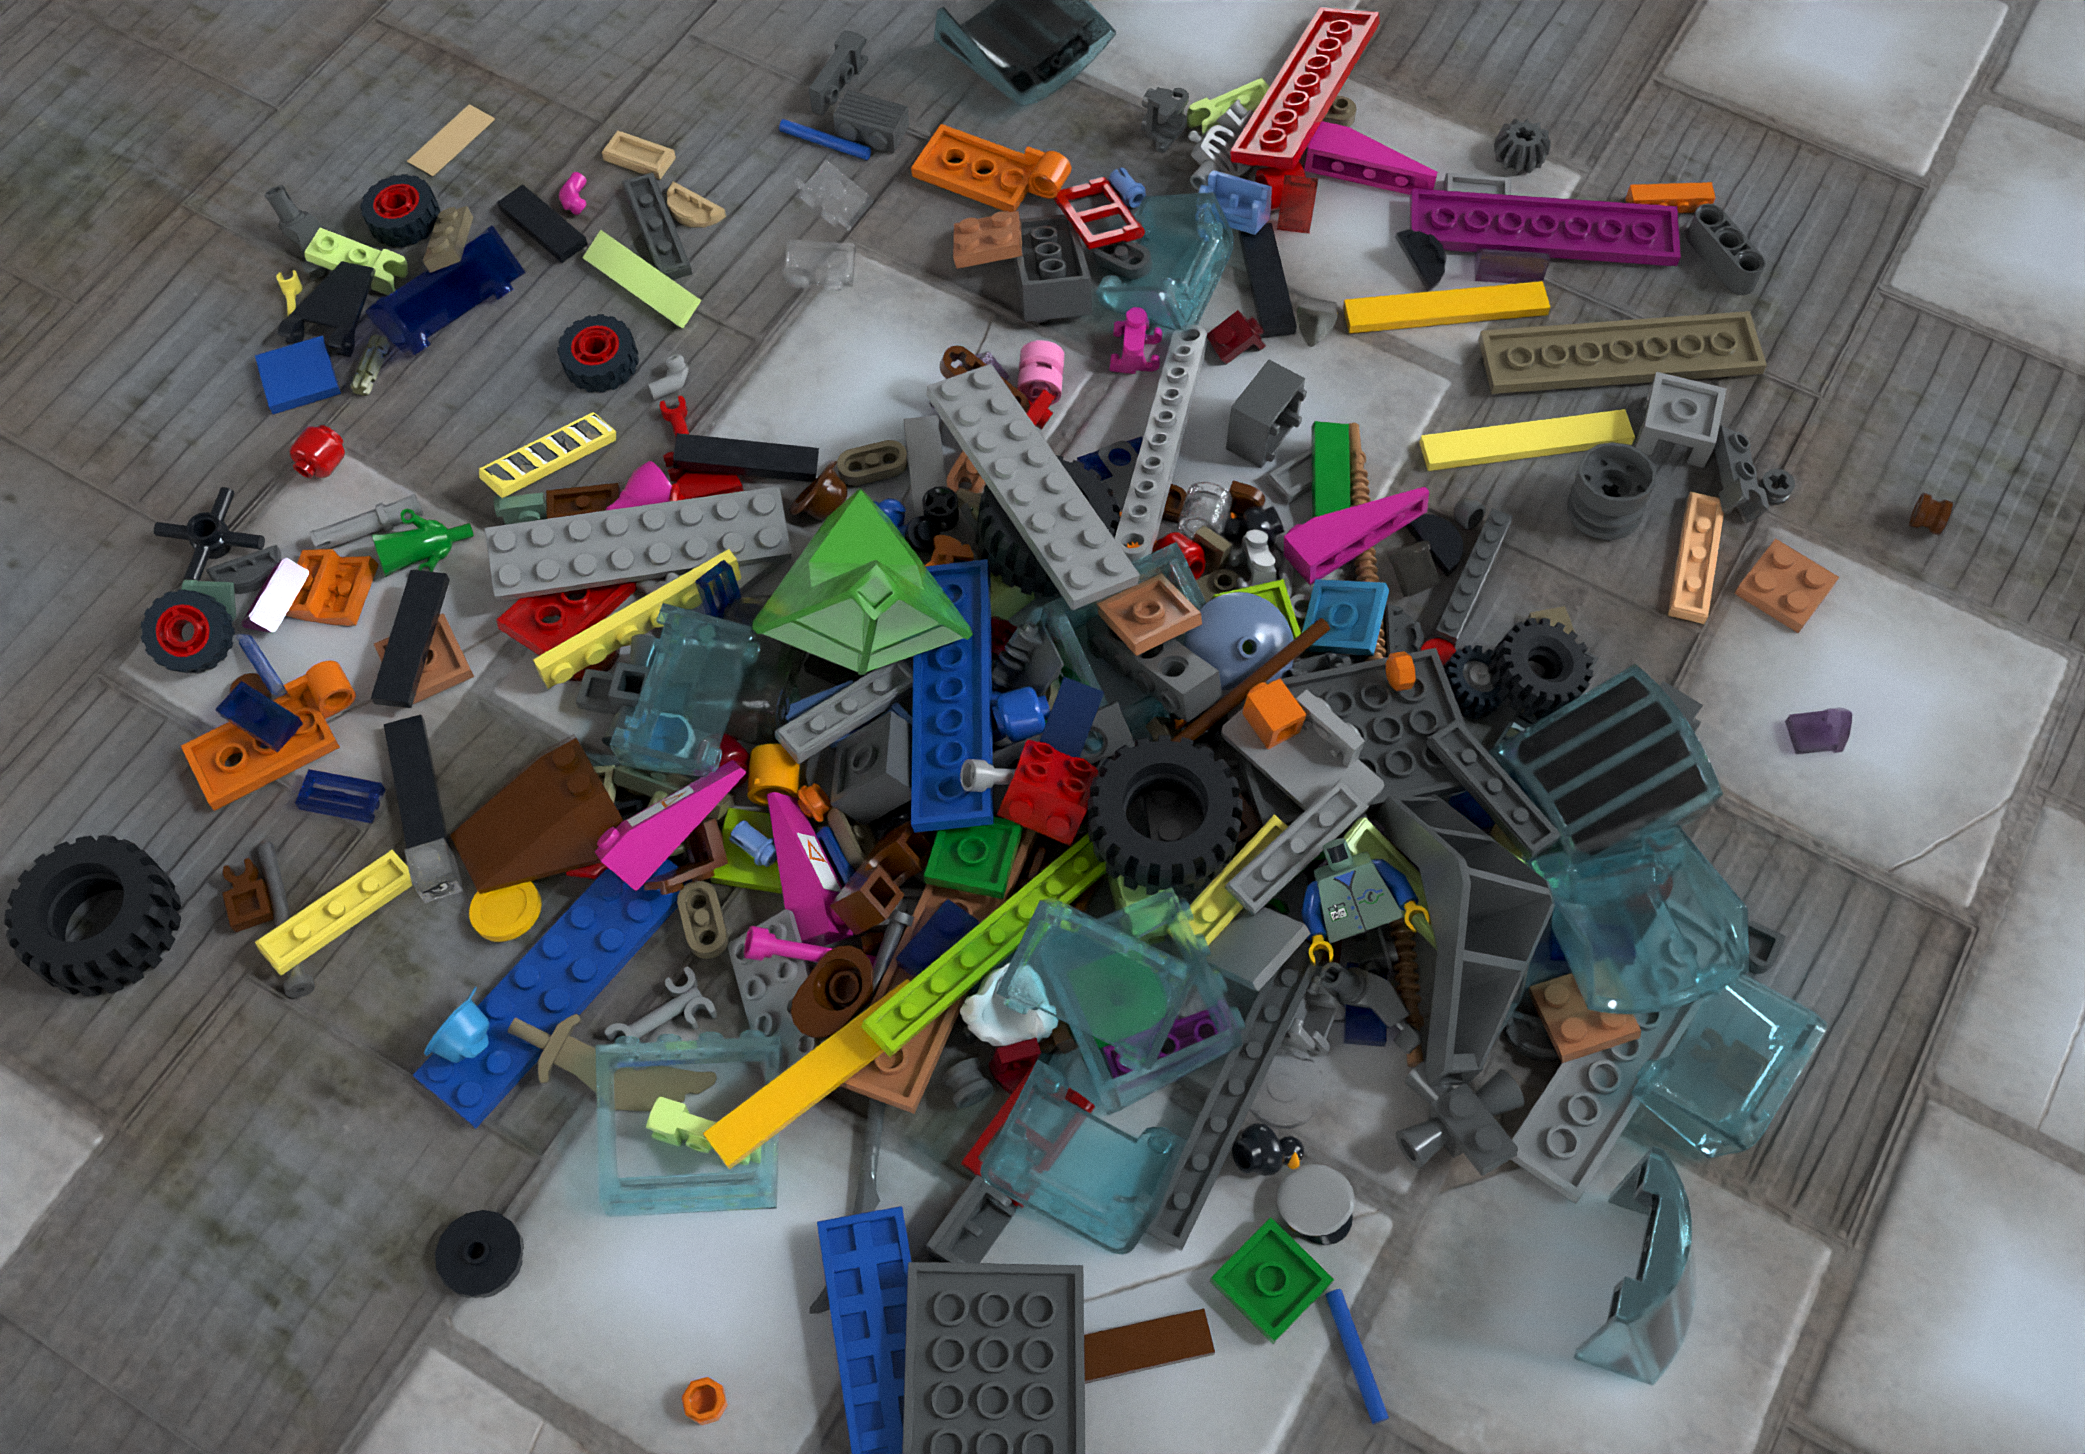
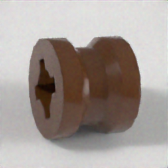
[1909,493,1953,535]

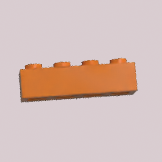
[1625,182,1716,213]

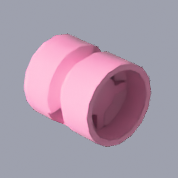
[1017,340,1064,406]

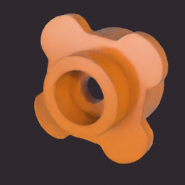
[797,783,833,822]

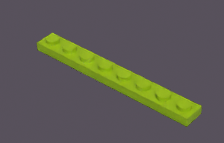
[861,833,1106,1057]

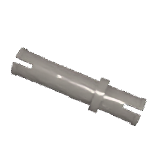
[310,494,424,549]

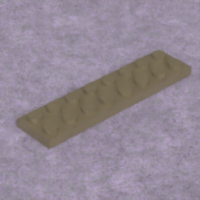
[1478,311,1767,394]

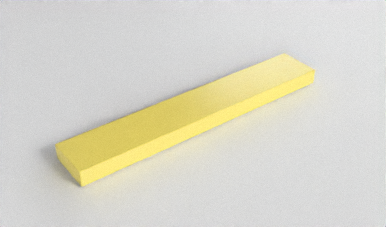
[1419,409,1635,471]

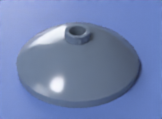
[1183,592,1294,691]

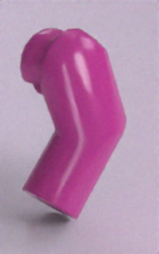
[559,172,587,215]

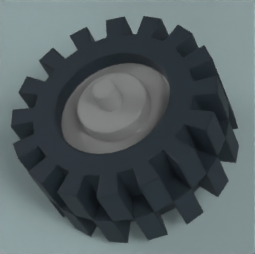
[1443,645,1506,719]

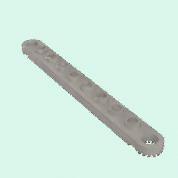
[1115,325,1207,564]

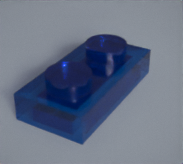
[215,681,303,753]
[895,899,979,978]

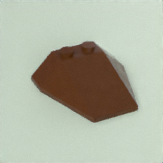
[450,734,624,894]

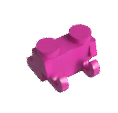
[1109,307,1163,374]

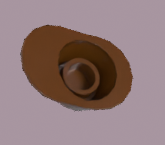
[791,945,873,1038]

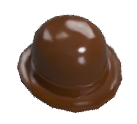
[789,461,848,520]

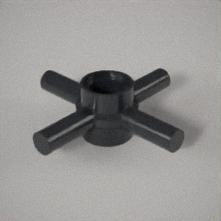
[154,487,265,581]

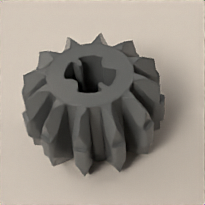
[1494,118,1551,173]

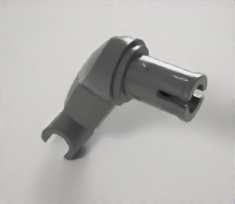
[264,185,328,281]
[1320,962,1422,1054]

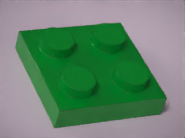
[924,816,1023,899]
[1210,1217,1334,1344]

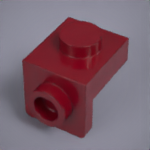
[1207,310,1266,365]

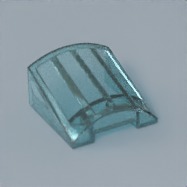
[1525,824,1749,1014]

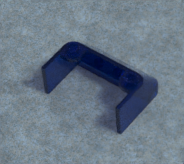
[365,225,526,355]

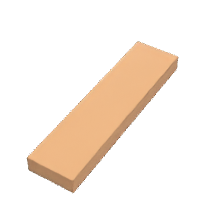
[1668,492,1724,624]

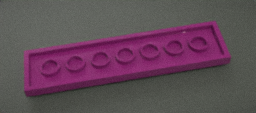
[1410,188,1681,266]

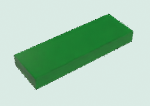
[1311,421,1350,518]

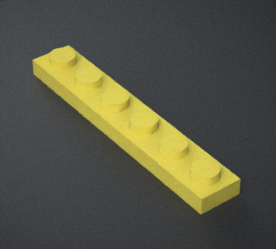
[533,549,741,689]

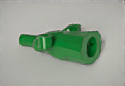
[371,509,474,577]

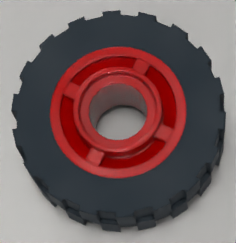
[360,174,441,247]
[557,314,639,393]
[141,589,235,674]

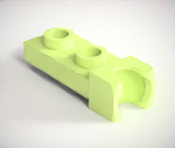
[1187,78,1270,135]
[304,228,408,296]
[646,1096,768,1165]

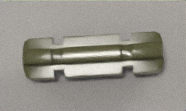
[350,334,390,396]

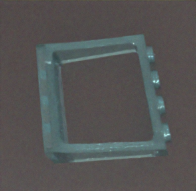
[596,1030,783,1217]

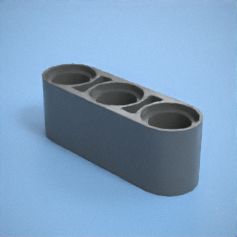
[1686,204,1766,295]

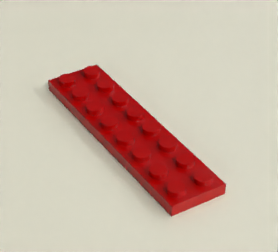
[1230,7,1380,170]

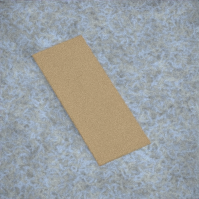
[407,104,495,176]

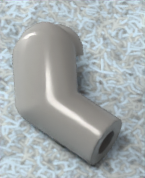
[647,354,689,401]

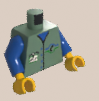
[1301,838,1431,966]

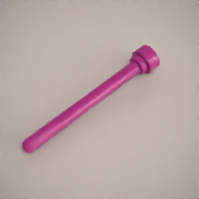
[744,926,876,966]

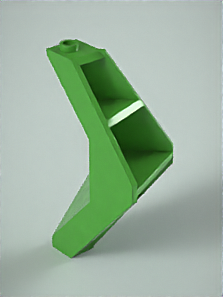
[753,488,973,675]

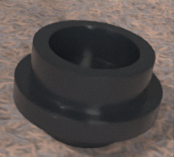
[905,516,940,552]

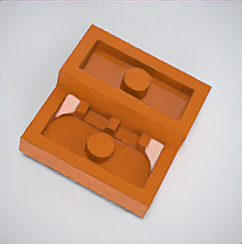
[285,549,379,626]

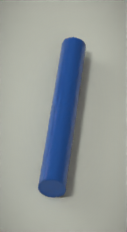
[779,119,871,160]
[1325,1289,1389,1424]

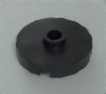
[435,1210,524,1298]

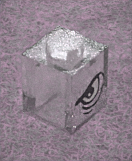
[404,838,463,903]

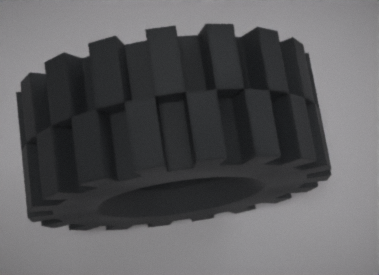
[1488,618,1593,719]

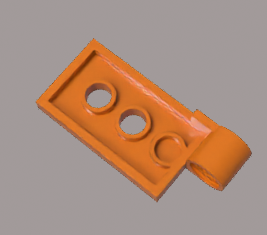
[911,124,1072,212]
[181,660,356,811]

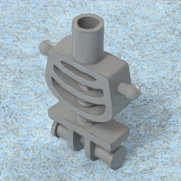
[1188,99,1254,191]

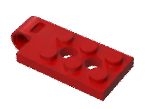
[496,581,637,656]

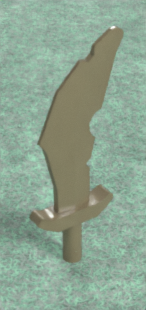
[508,1014,717,1112]

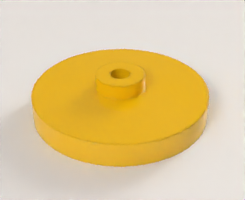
[469,881,542,942]

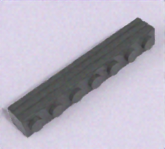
[1433,508,1513,647]

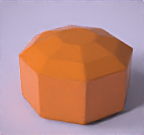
[1385,651,1416,691]
[681,1377,728,1426]

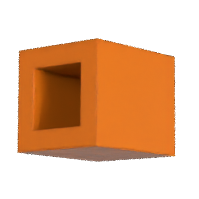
[1242,678,1307,749]

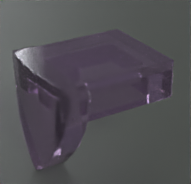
[1785,707,1852,755]

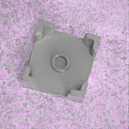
[1635,372,1727,468]

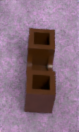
[830,820,935,935]

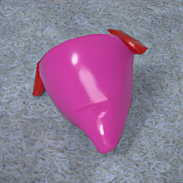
[606,461,686,511]

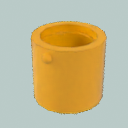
[747,744,800,807]

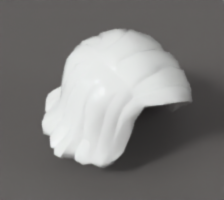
[960,961,1058,1047]

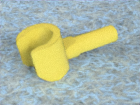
[276,270,303,316]

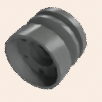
[1567,442,1656,540]

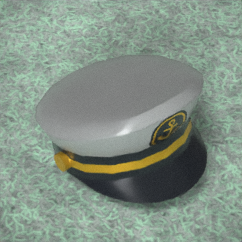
[1277,1164,1355,1245]

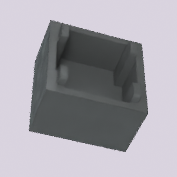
[1226,359,1307,468]
[830,711,912,826]

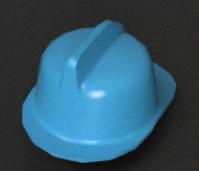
[424,986,490,1063]

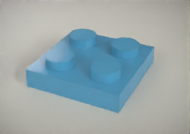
[1302,579,1389,656]

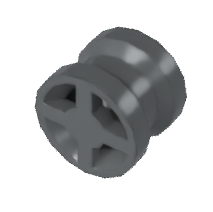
[942,1058,993,1109]

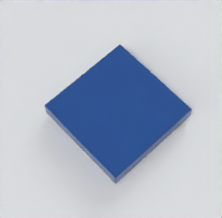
[255,335,341,414]

